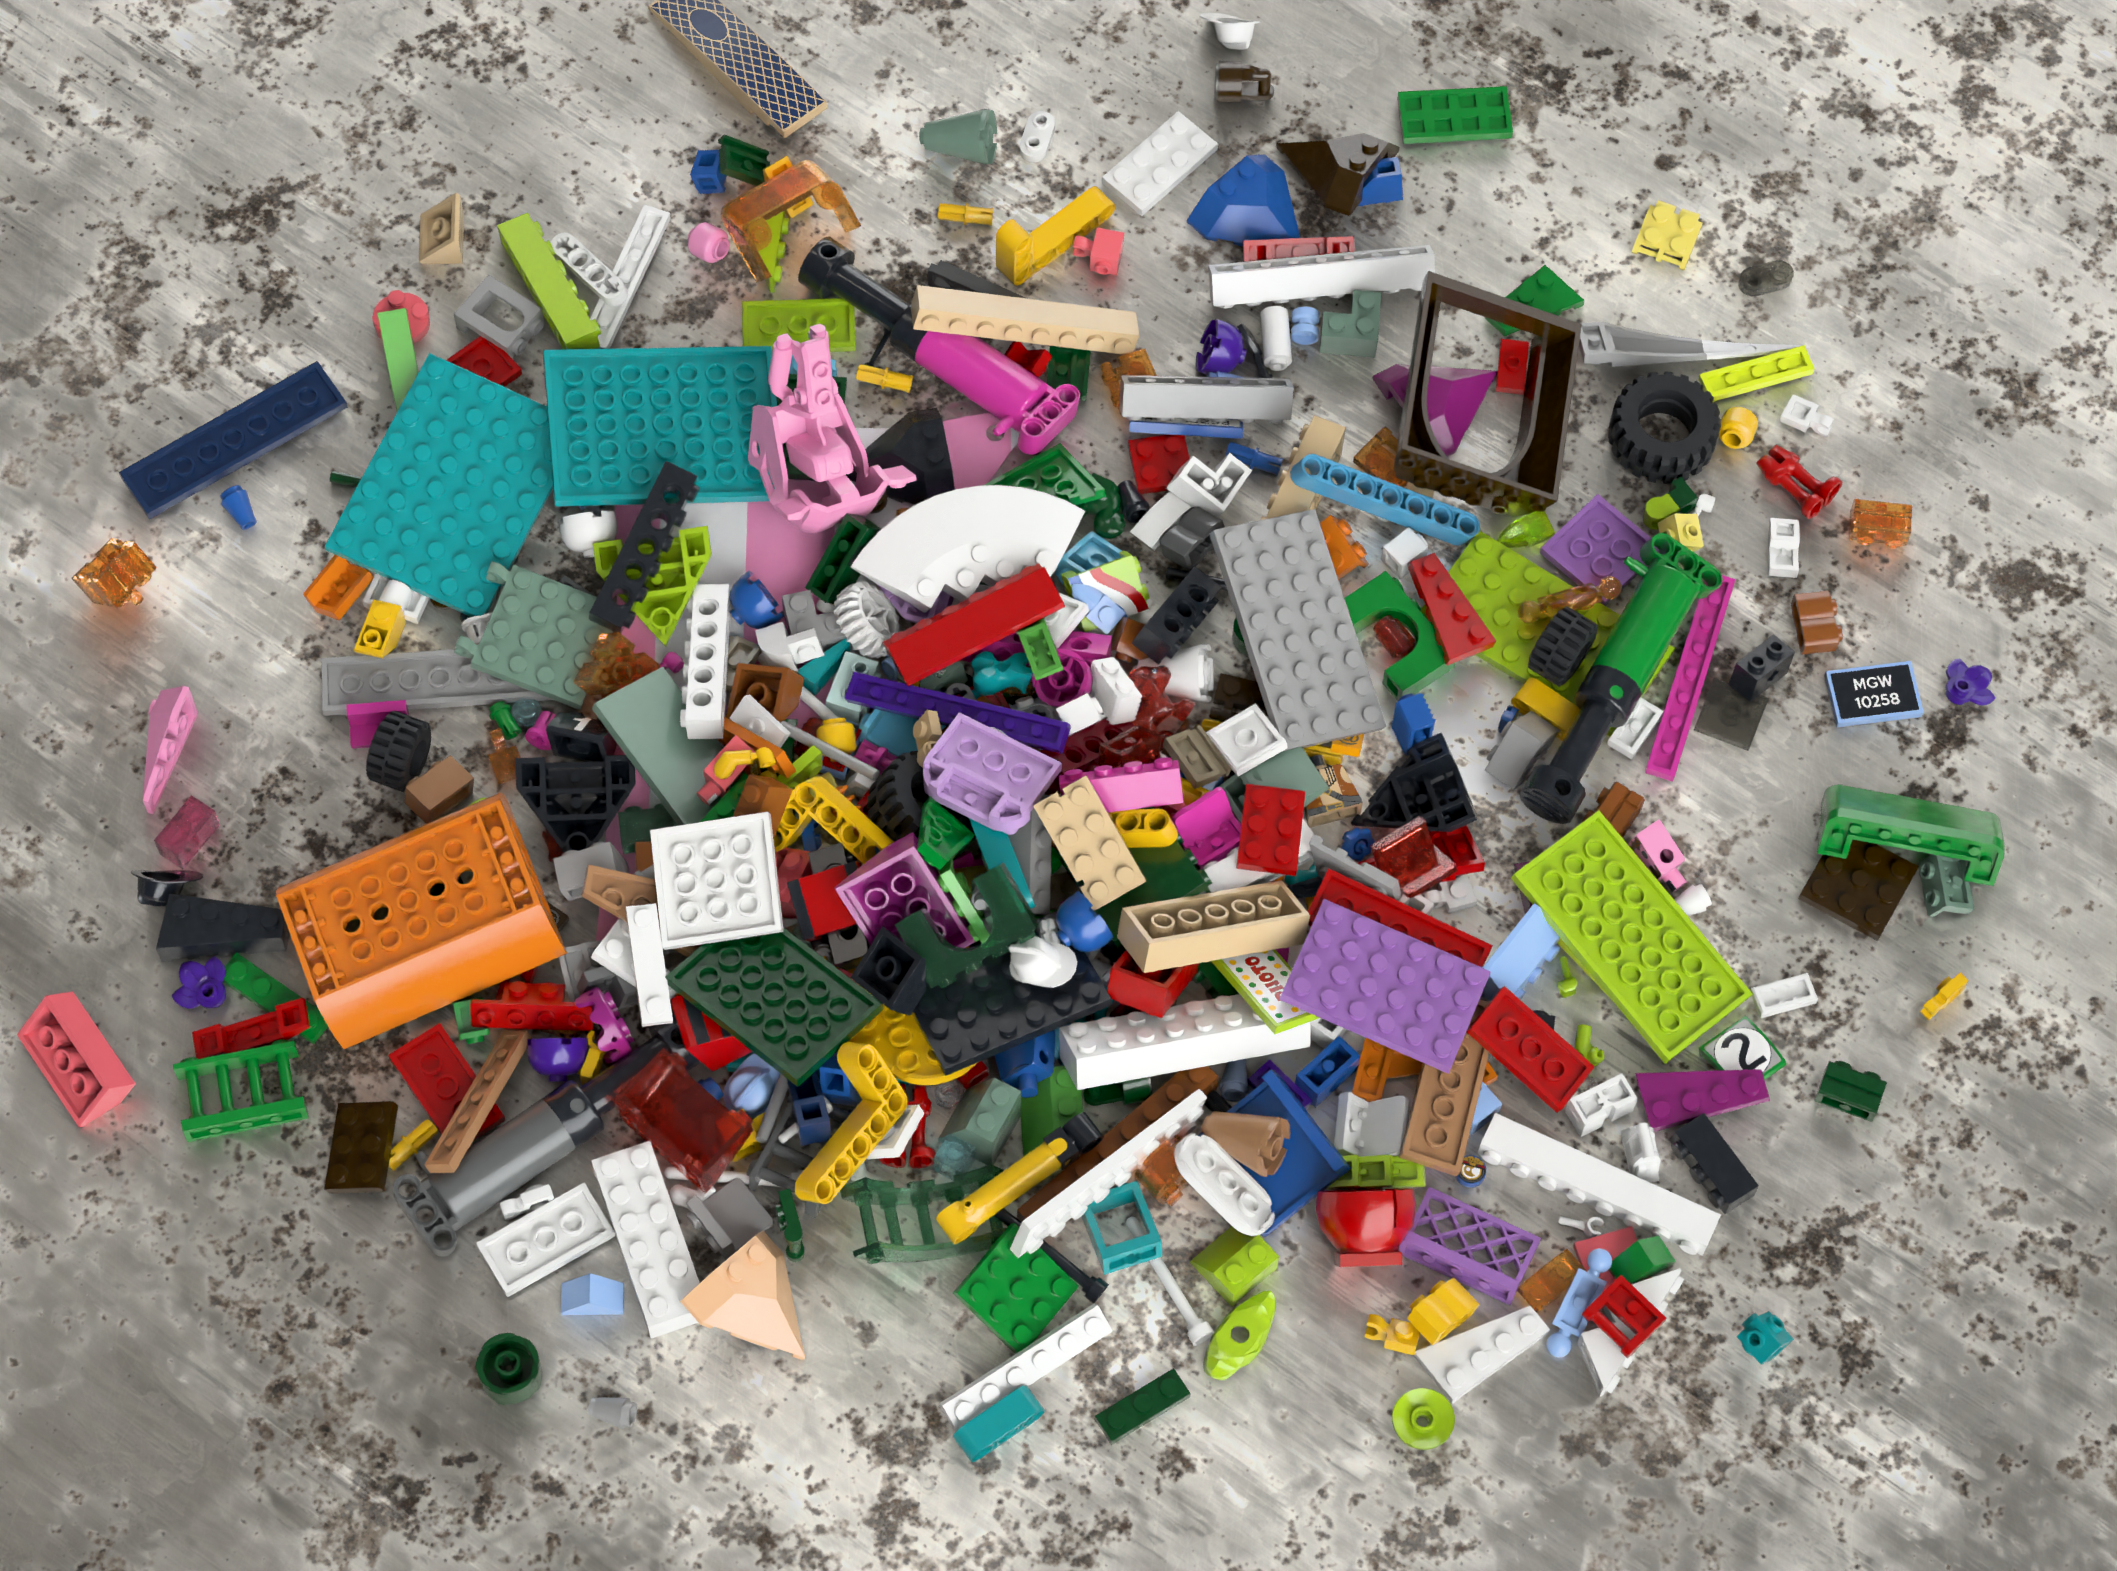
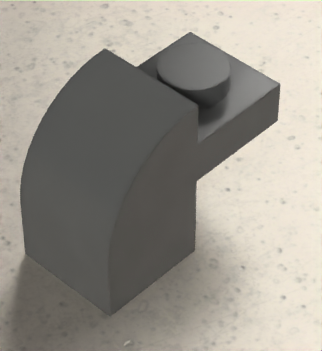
[577,965,638,1009]

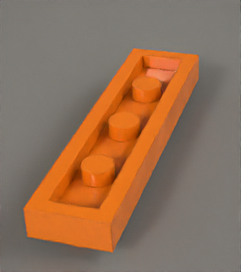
[717,717,796,779]

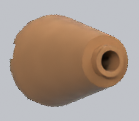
[1201,1111,1291,1177]

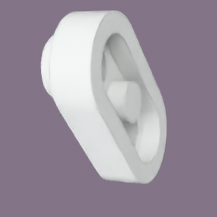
[1020,111,1055,163]

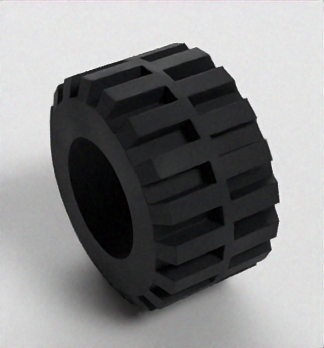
[1528,606,1598,687]
[366,711,431,792]

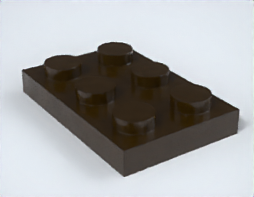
[324,1101,398,1194]

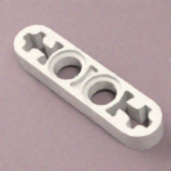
[551,233,628,307]

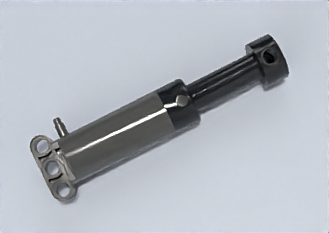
[393,1009,701,1257]

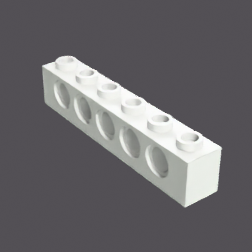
[680,584,731,739]

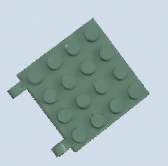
[454,562,613,710]

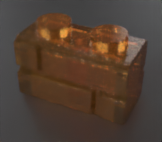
[1849,499,1912,548]

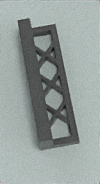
[928,260,1028,299]

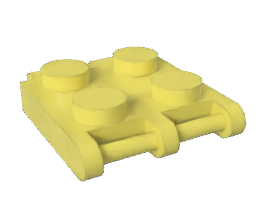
[1632,200,1702,270]

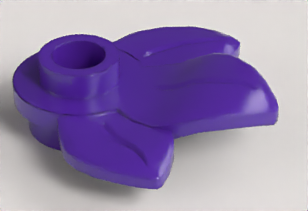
[1945,658,1996,706]
[172,956,226,1009]

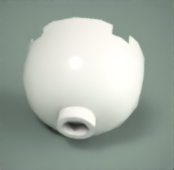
[558,511,617,558]

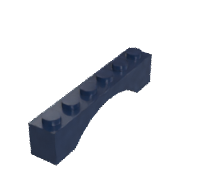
[786,1071,831,1146]

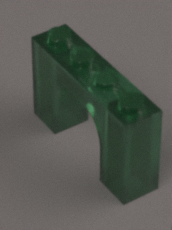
[895,862,1040,989]

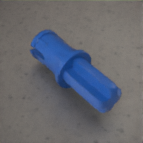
[1225,442,1283,476]

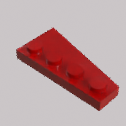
[1408,553,1496,666]

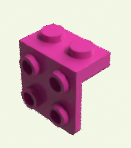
[1172,787,1241,870]

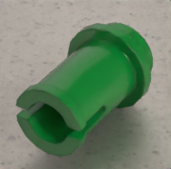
[489,701,522,740]

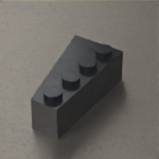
[156,893,290,962]

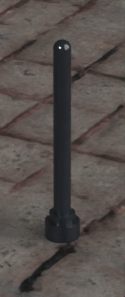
[994,1208,1109,1304]

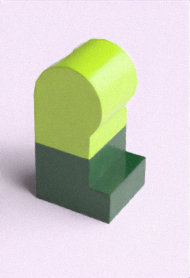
[1643,477,1698,530]

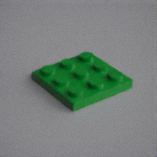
[953,1223,1079,1354]

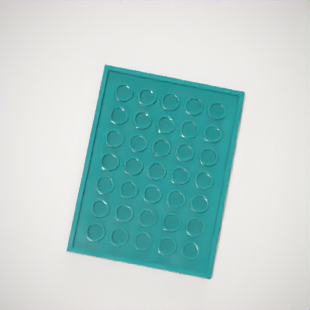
[543,346,777,506]
[325,353,553,617]

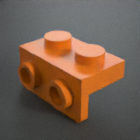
[1320,515,1369,581]
[303,555,374,621]

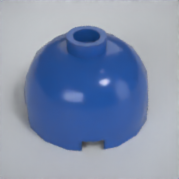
[729,571,785,629]
[1056,891,1113,952]

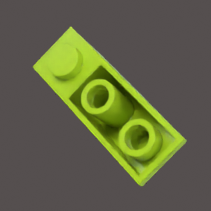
[747,203,790,293]

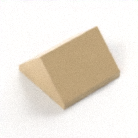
[419,193,464,264]

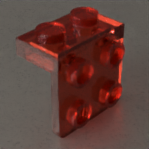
[1370,816,1457,898]

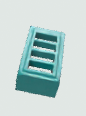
[797,639,850,696]

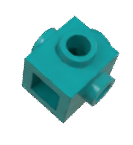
[1736,1311,1794,1365]

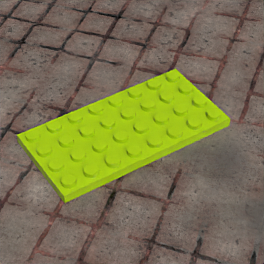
[1421,530,1675,737]
[1511,810,1753,1064]

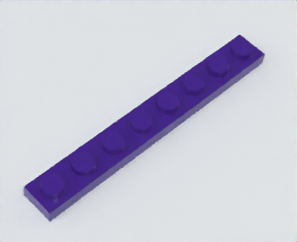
[844,672,1072,754]

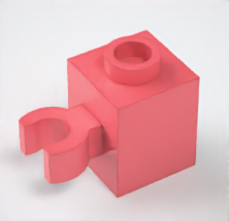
[1073,228,1124,275]

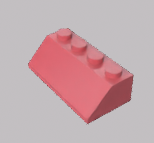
[17,991,136,1127]

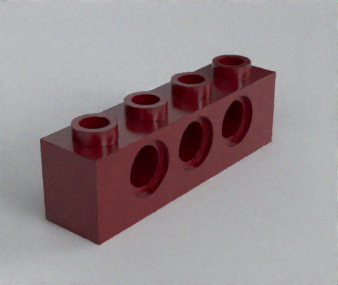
[1040,718,1144,793]

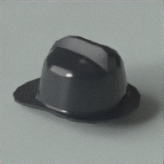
[131,870,203,907]

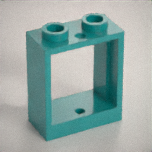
[1081,1181,1163,1275]

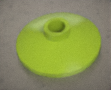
[1392,1388,1455,1450]

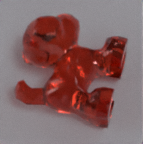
[1128,665,1196,752]

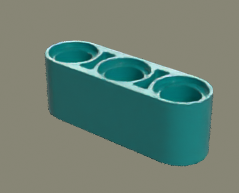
[953,1385,1045,1462]

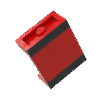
[787,861,862,942]

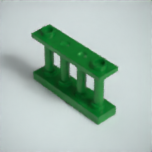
[173,1040,309,1142]

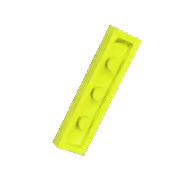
[1698,345,1815,402]

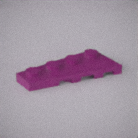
[1635,1069,1770,1132]

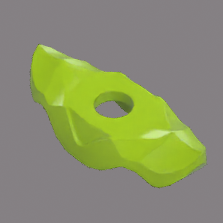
[1203,1291,1276,1380]

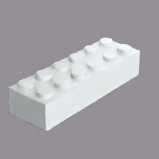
[591,1141,699,1338]

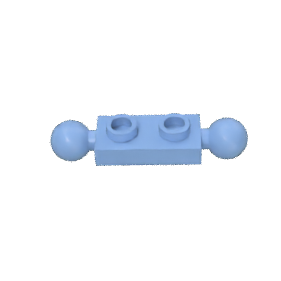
[1547,1248,1612,1357]

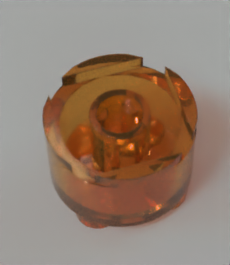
[1135,1135,1189,1206]

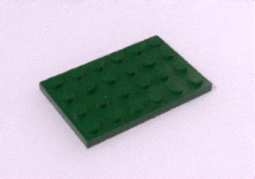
[665,927,883,1087]

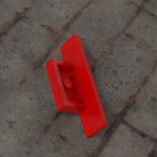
[470,981,593,1031]

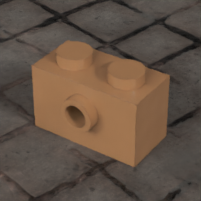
[405,755,474,824]

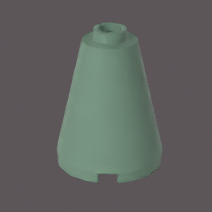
[919,109,997,165]

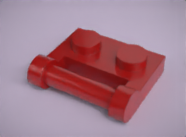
[1582,1275,1666,1359]

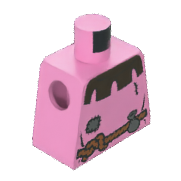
[1628,819,1687,892]

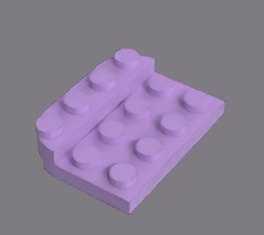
[923,712,1062,835]

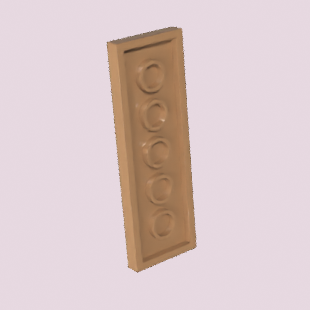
[1399,1000,1489,1176]

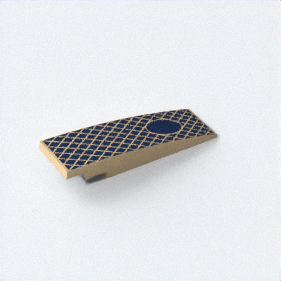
[648,0,827,138]

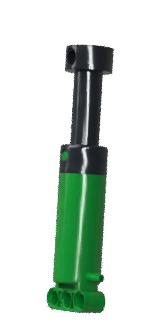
[1519,533,1723,824]

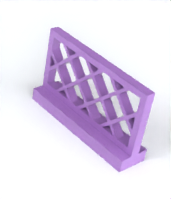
[1399,1187,1541,1305]

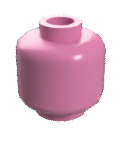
[688,222,730,263]

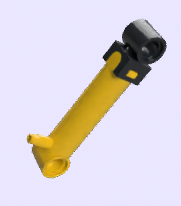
[935,1112,1104,1244]

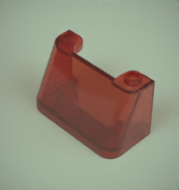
[612,1048,753,1193]

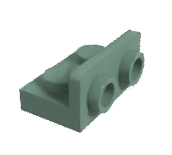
[1918,854,1975,917]

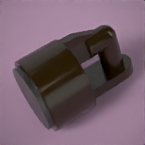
[1214,61,1274,103]

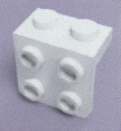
[1334,1092,1409,1156]

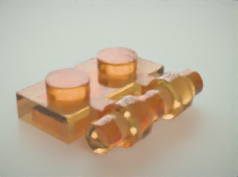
[1100,348,1157,414]

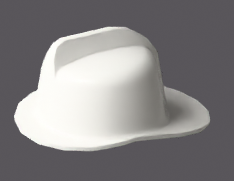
[1200,13,1260,50]
[1009,936,1077,988]

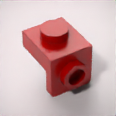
[1004,341,1052,378]

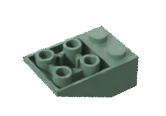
[1219,747,1330,823]

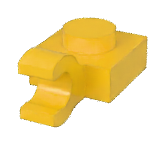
[577,1030,606,1085]
[1364,1314,1420,1355]

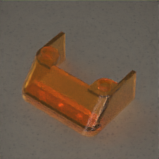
[721,160,861,283]

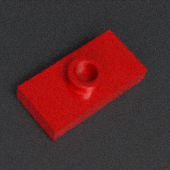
[1495,338,1529,395]

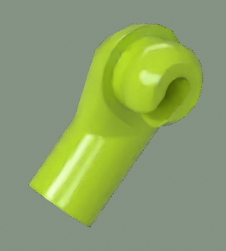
[1574,1024,1605,1066]

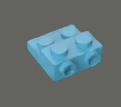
[1055,531,1122,585]

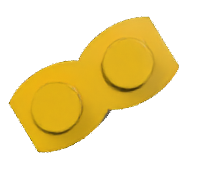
[1407,1278,1480,1345]

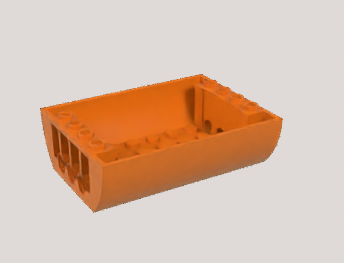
[276,792,567,1049]

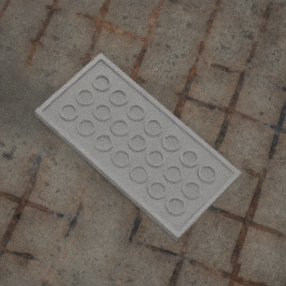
[1209,509,1386,752]

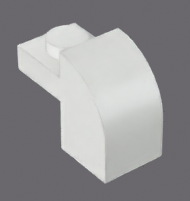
[755,621,824,673]

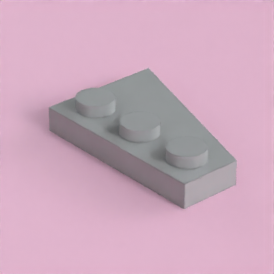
[1309,834,1402,901]

